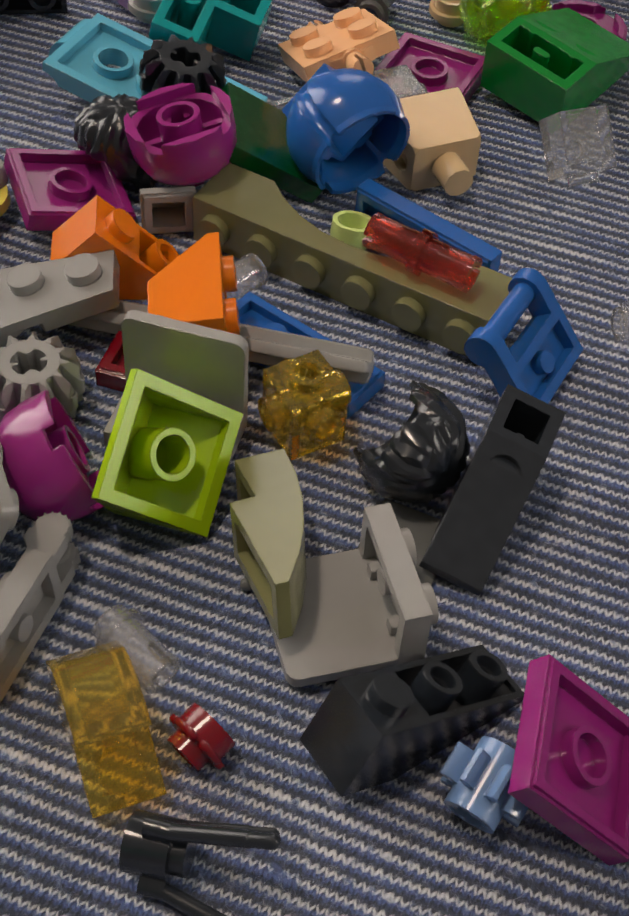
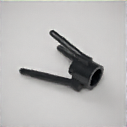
[119,809,281,916]

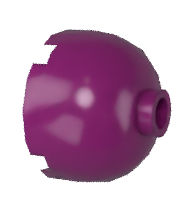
[124,83,237,187]
[0,390,104,522]

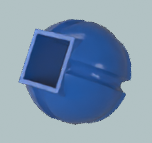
[282,63,410,194]

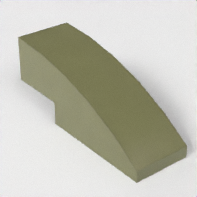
[230,448,307,640]

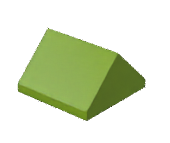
[91,369,243,537]

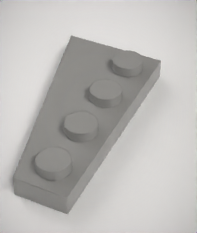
[0,250,120,347]

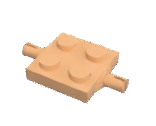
[278,7,400,82]

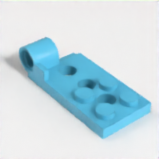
[42,13,268,103]

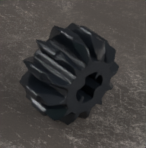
[139,34,227,97]

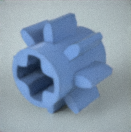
[439,736,529,834]

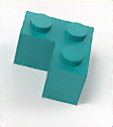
[148,0,273,61]

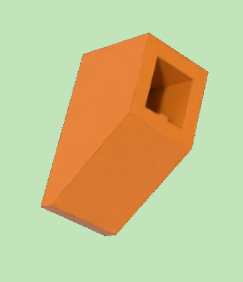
[50,195,179,300]
[147,232,240,335]

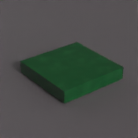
[222,82,323,203]

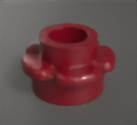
[167,702,235,772]

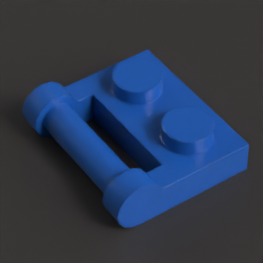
[464,268,583,404]

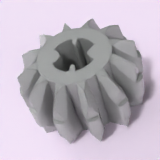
[0,331,86,421]

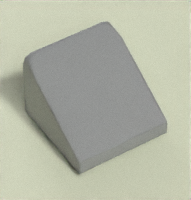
[140,186,196,234]

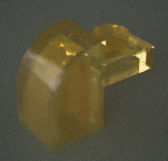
[45,641,167,818]

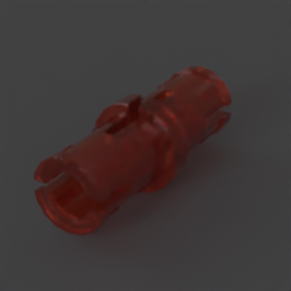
[362,212,482,293]

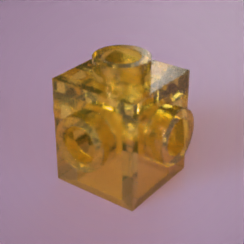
[258,350,352,461]

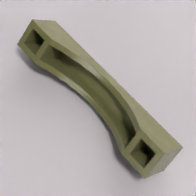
[193,162,512,357]

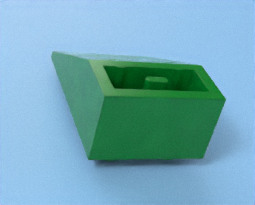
[480,8,629,134]

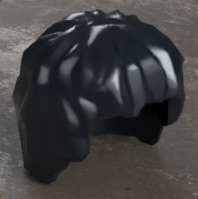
[73,93,158,191]
[353,380,471,503]

